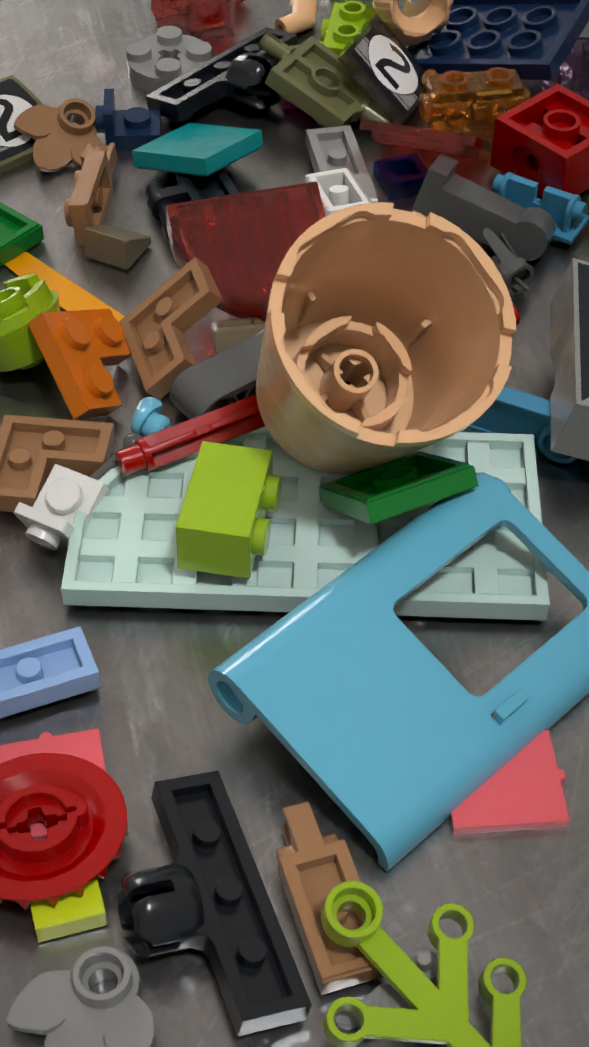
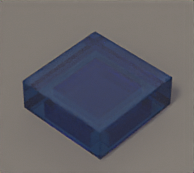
[373,153,428,201]

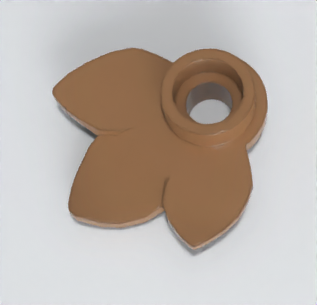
[14,98,102,172]

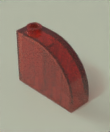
[166,181,325,322]

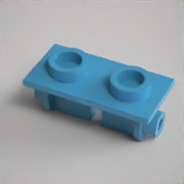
[492,172,589,245]

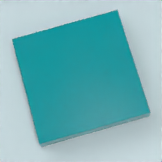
[132,123,263,177]

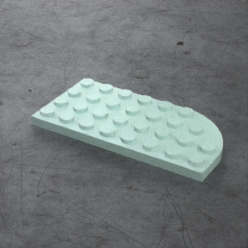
[61,426,550,621]

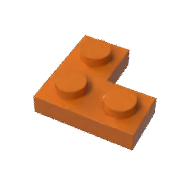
[28,309,132,420]

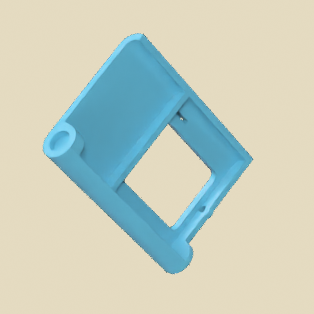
[208,472,589,872]

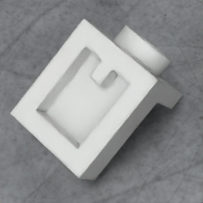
[13,464,111,551]

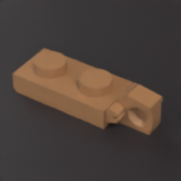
[64,143,118,246]
[276,801,383,995]

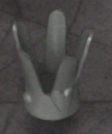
[483,228,534,298]

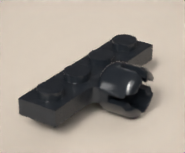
[146,27,298,122]
[118,771,312,1037]

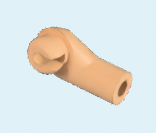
[274,0,318,35]

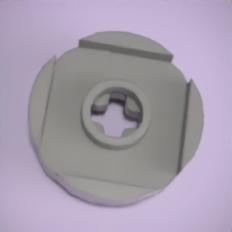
[126,25,212,93]

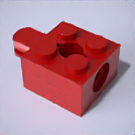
[490,83,589,196]

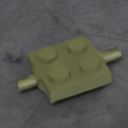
[258,31,392,135]

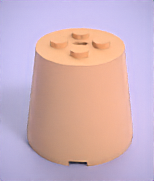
[256,202,517,475]

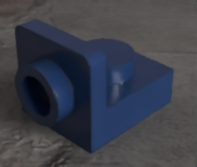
[95,88,161,151]

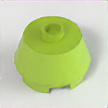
[0,274,60,372]

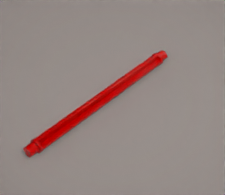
[115,304,520,476]

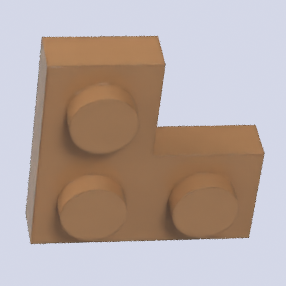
[119,257,223,400]
[0,414,115,512]

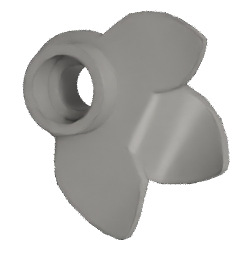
[6,946,155,1047]

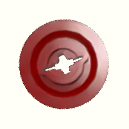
[0,753,128,910]

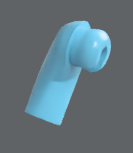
[131,397,171,437]

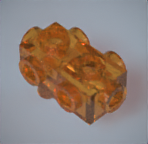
[419,67,531,140]

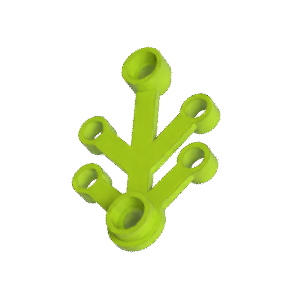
[321,881,527,1047]

